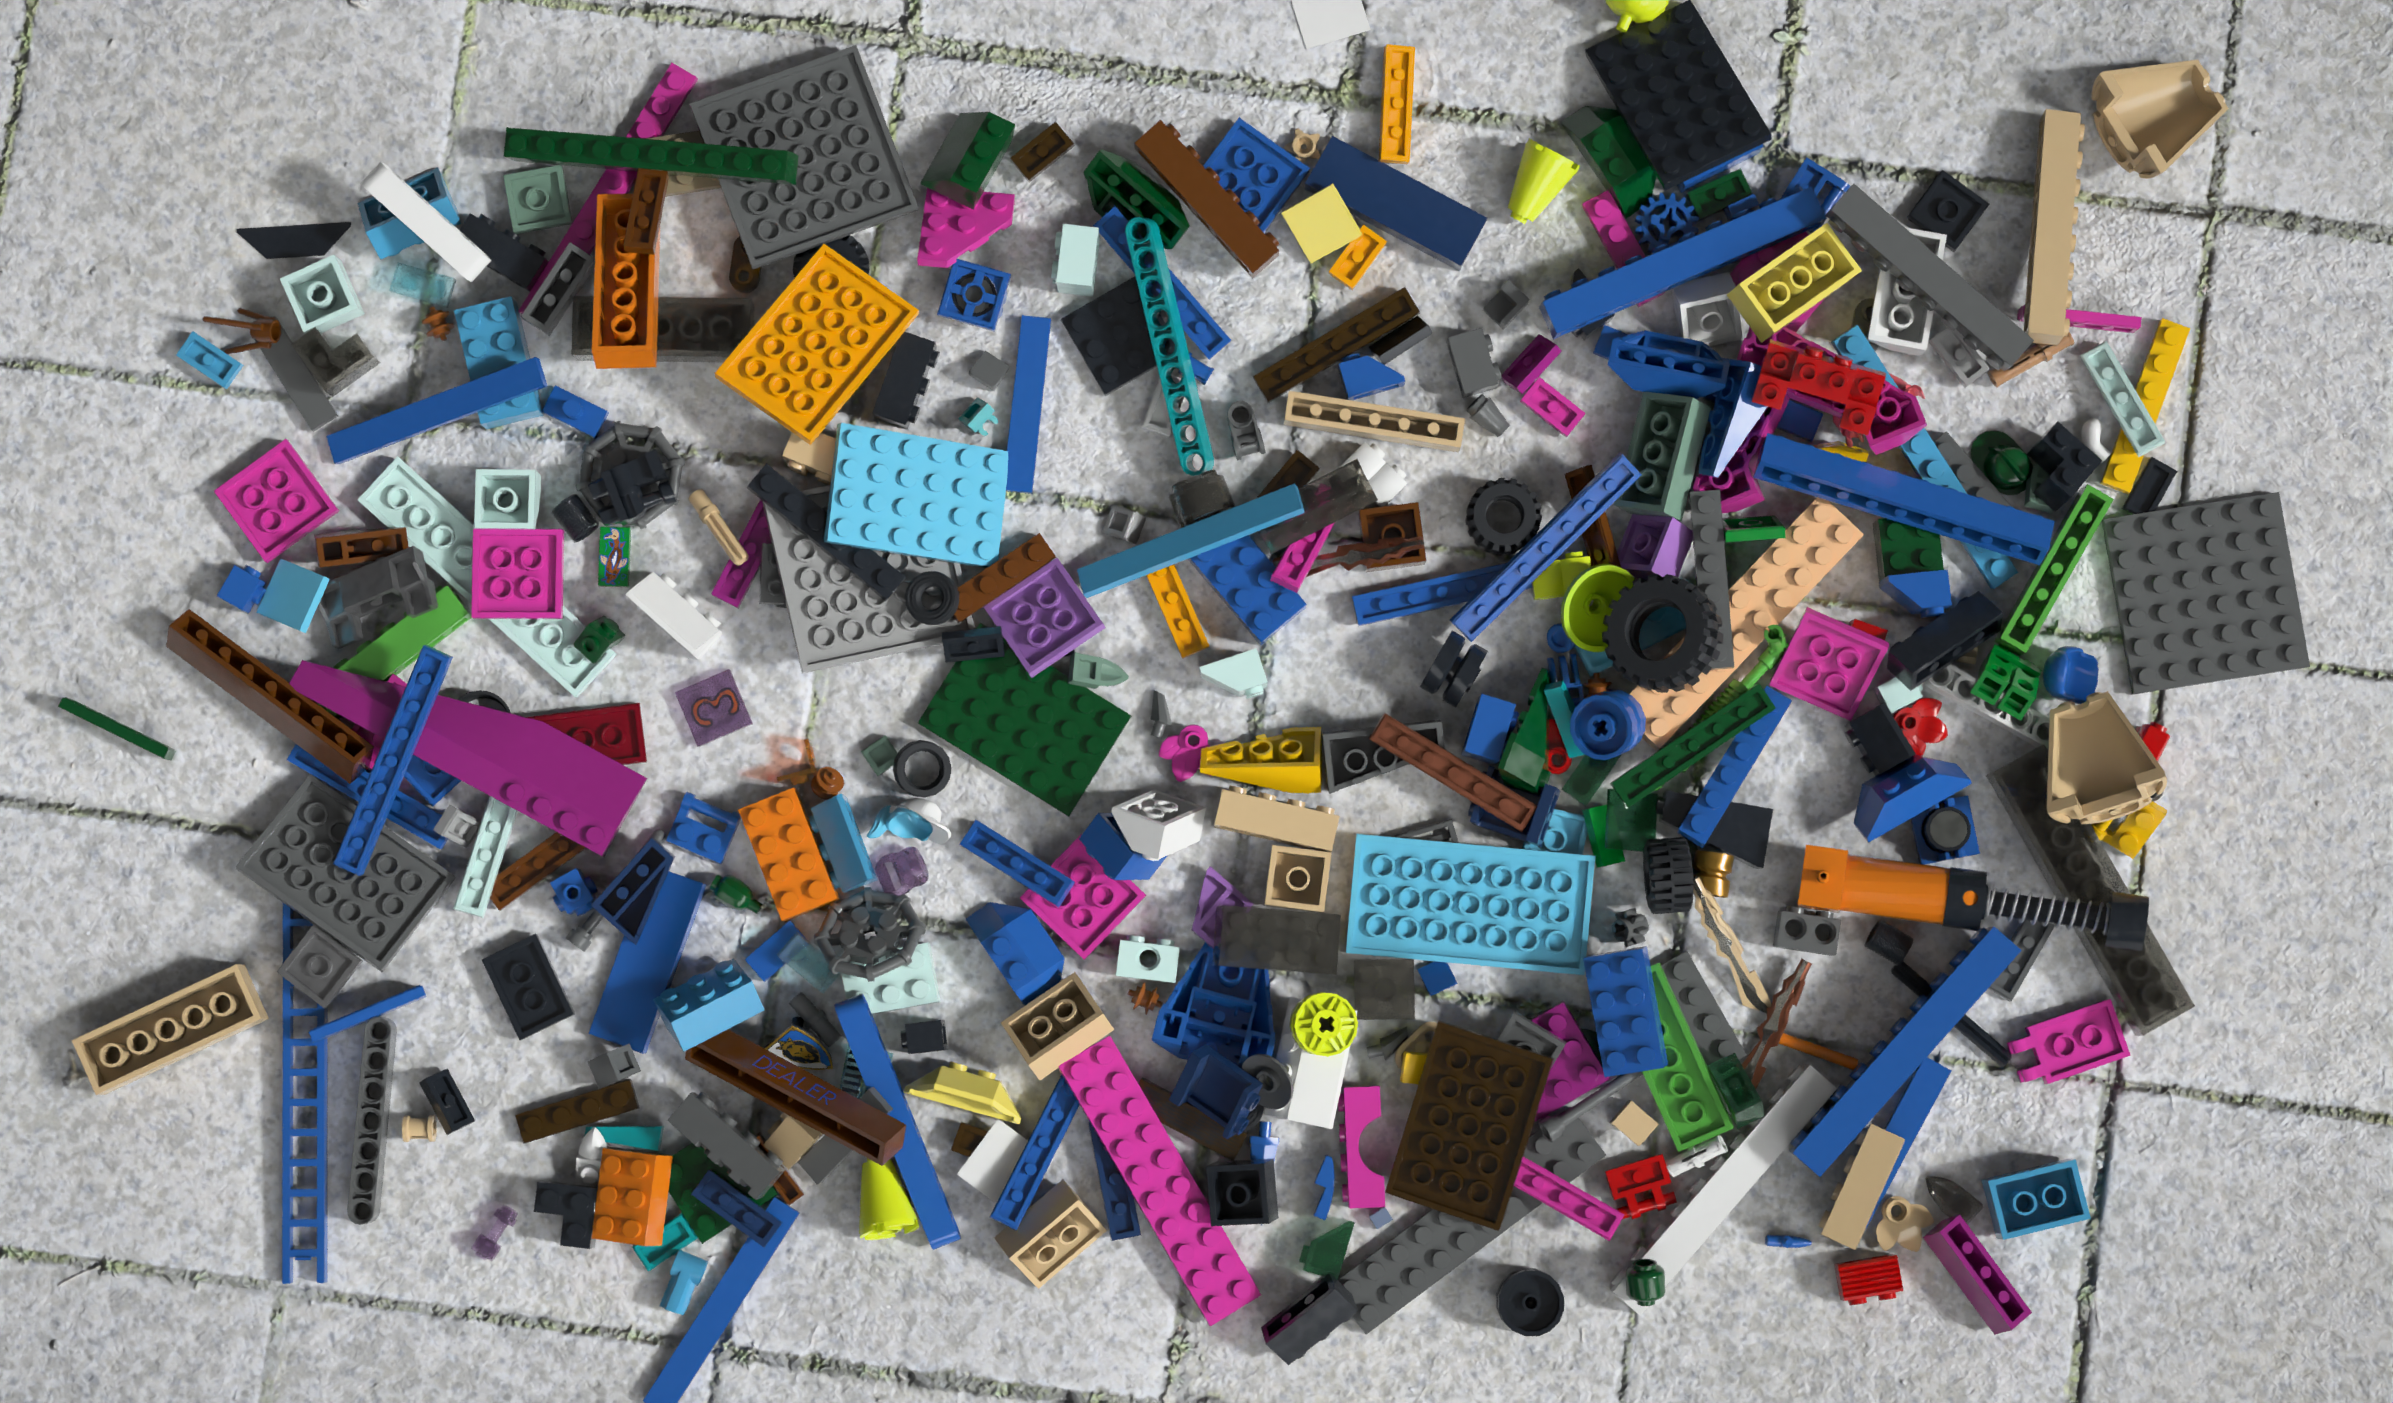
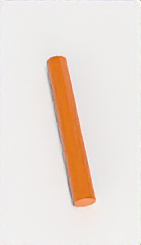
[1770,1029,1858,1070]

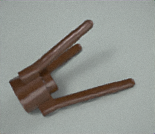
[202,308,281,354]

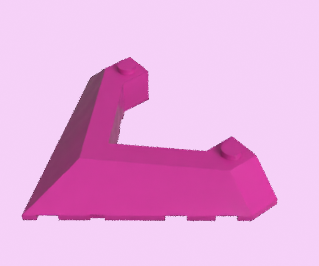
[1693,327,1927,513]

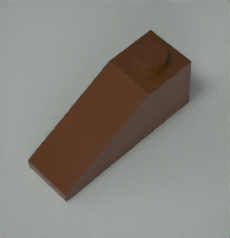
[314,527,409,568]

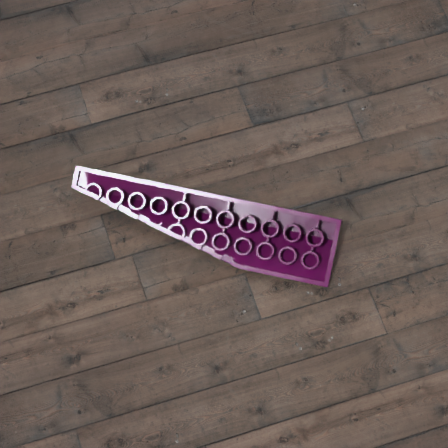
[289,660,648,857]

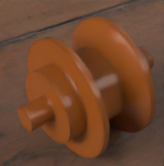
[422,307,455,341]
[1582,673,1612,699]
[811,767,844,800]
[1128,982,1163,1015]

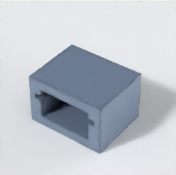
[1369,1207,1393,1229]

